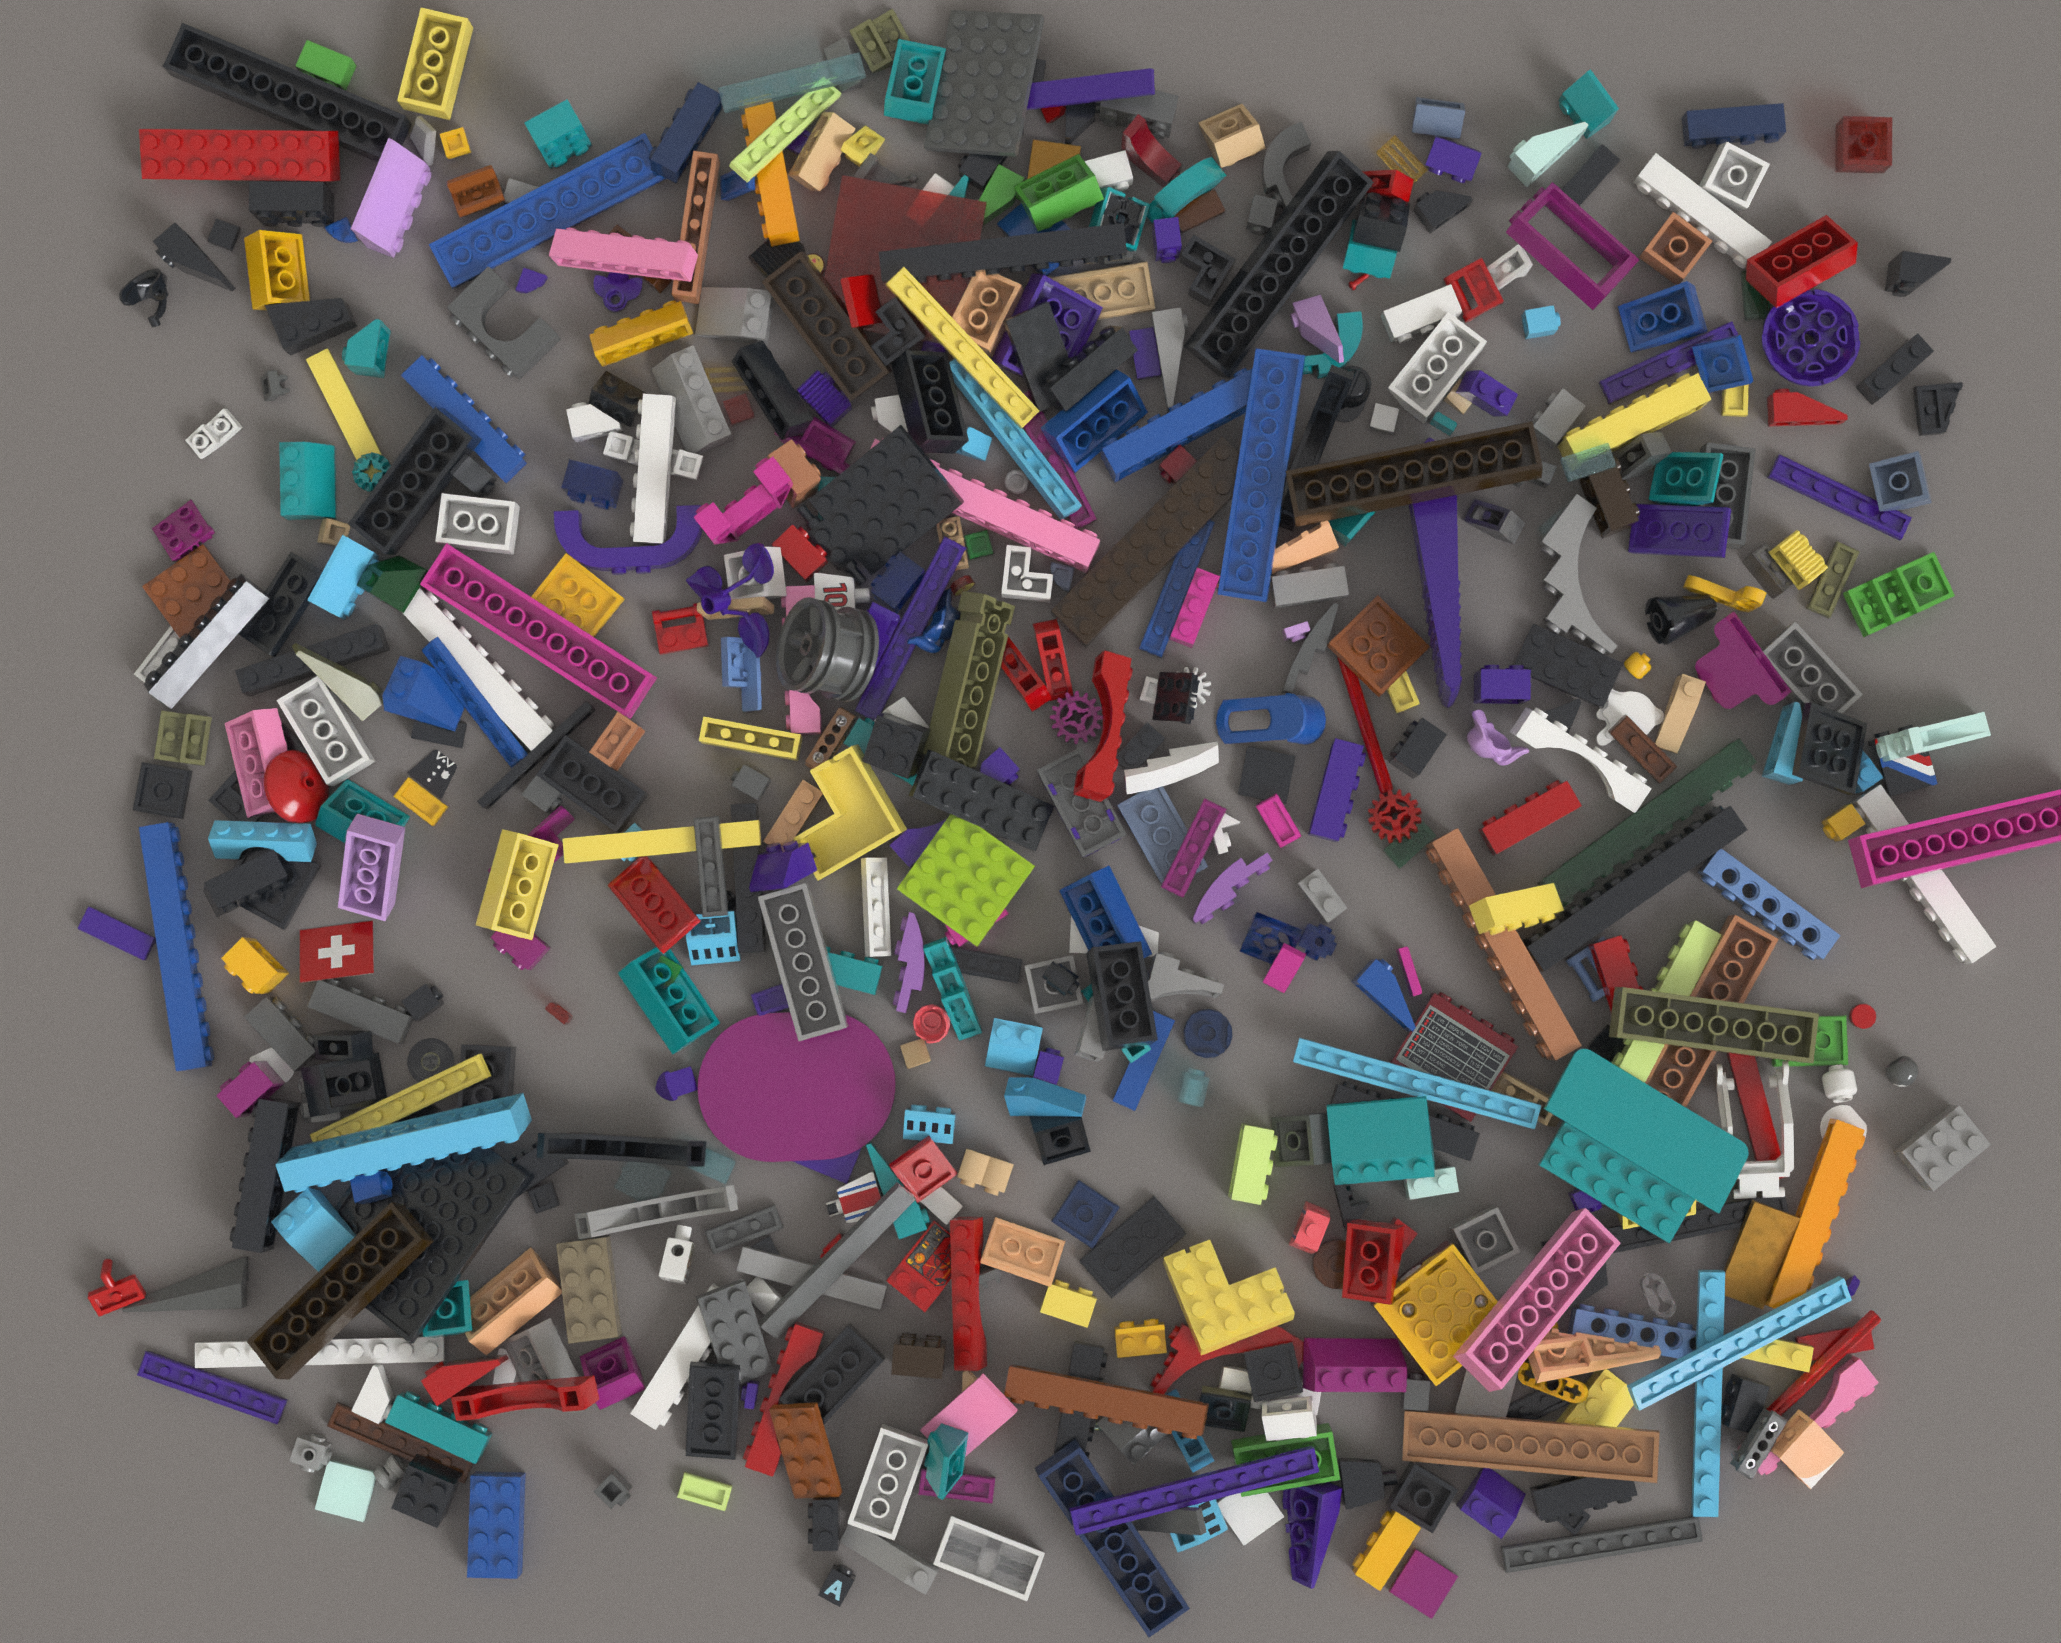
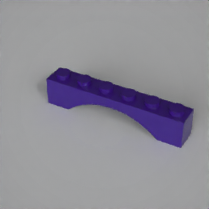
[889,747,1020,868]

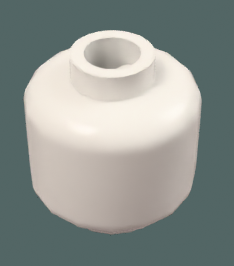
[1822,1065,1857,1103]

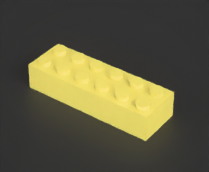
[1558,373,1711,472]

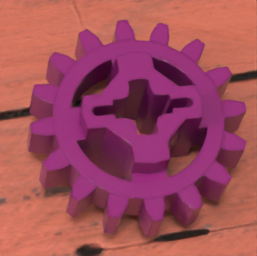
[1050,691,1103,745]

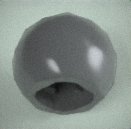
[1886,1056,1918,1087]

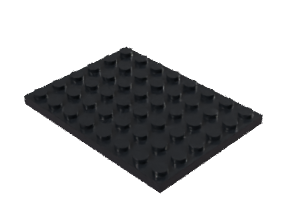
[301,1104,530,1344]

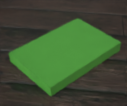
[1772,1016,1848,1067]

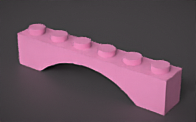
[781,585,822,735]
[1737,1356,1879,1475]

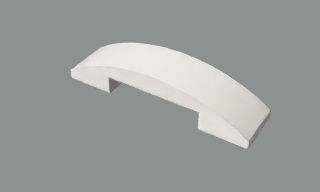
[603,431,704,480]

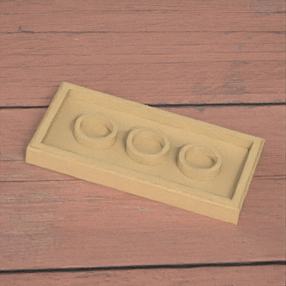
[1052,262,1155,320]

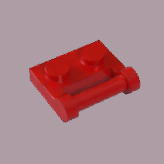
[1443,258,1504,323]
[652,602,709,655]

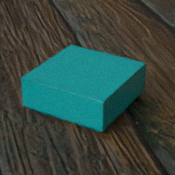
[1429,412,1458,436]

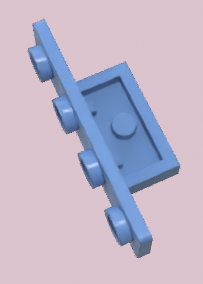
[721,617,762,712]

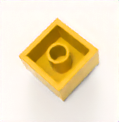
[221,937,289,994]

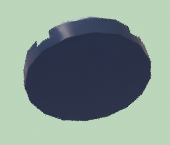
[1183,1009,1233,1058]

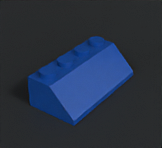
[1040,369,1148,473]
[1059,866,1152,958]

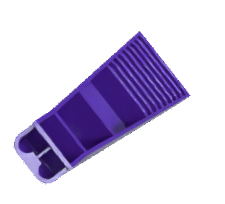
[1408,437,1462,708]

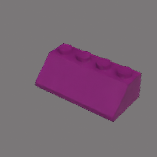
[1302,1338,1407,1392]

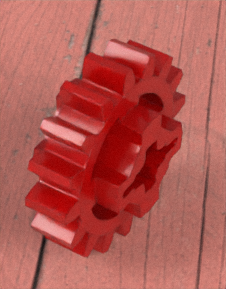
[1368,789,1422,843]

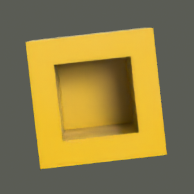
[1821,803,1866,842]

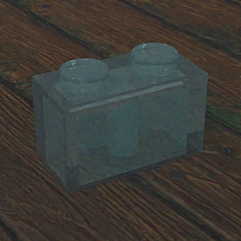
[1176,1068,1210,1107]

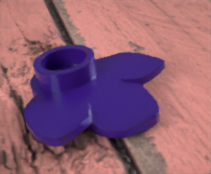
[593,272,643,312]

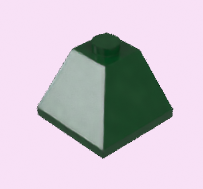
[357,555,428,613]

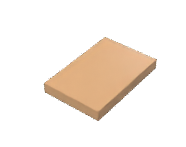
[980,1217,1065,1287]

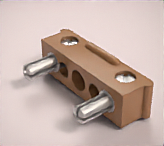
[805,707,857,769]

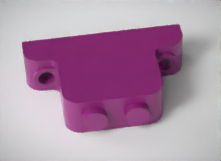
[1695,611,1792,709]

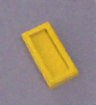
[393,777,448,826]

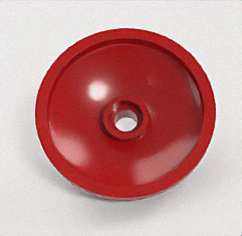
[264,750,329,823]

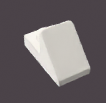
[1487,244,1533,290]
[1213,814,1240,855]

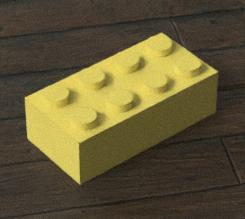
[397,8,473,120]

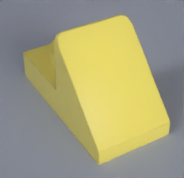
[841,125,885,167]

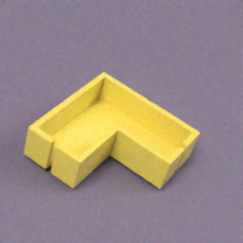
[793,744,907,881]
[1163,1240,1295,1356]

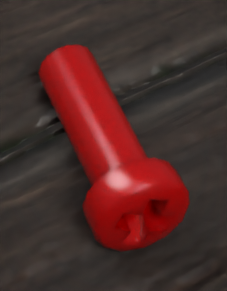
[1348,273,1369,291]

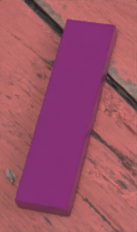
[1161,798,1227,898]

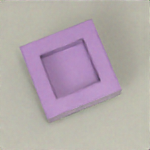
[1282,621,1311,643]

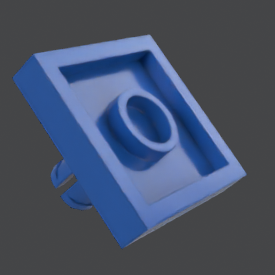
[1692,335,1754,393]

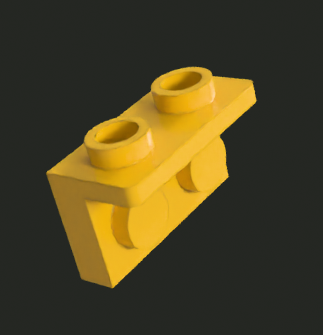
[1114,1319,1167,1358]

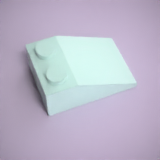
[1507,122,1588,187]

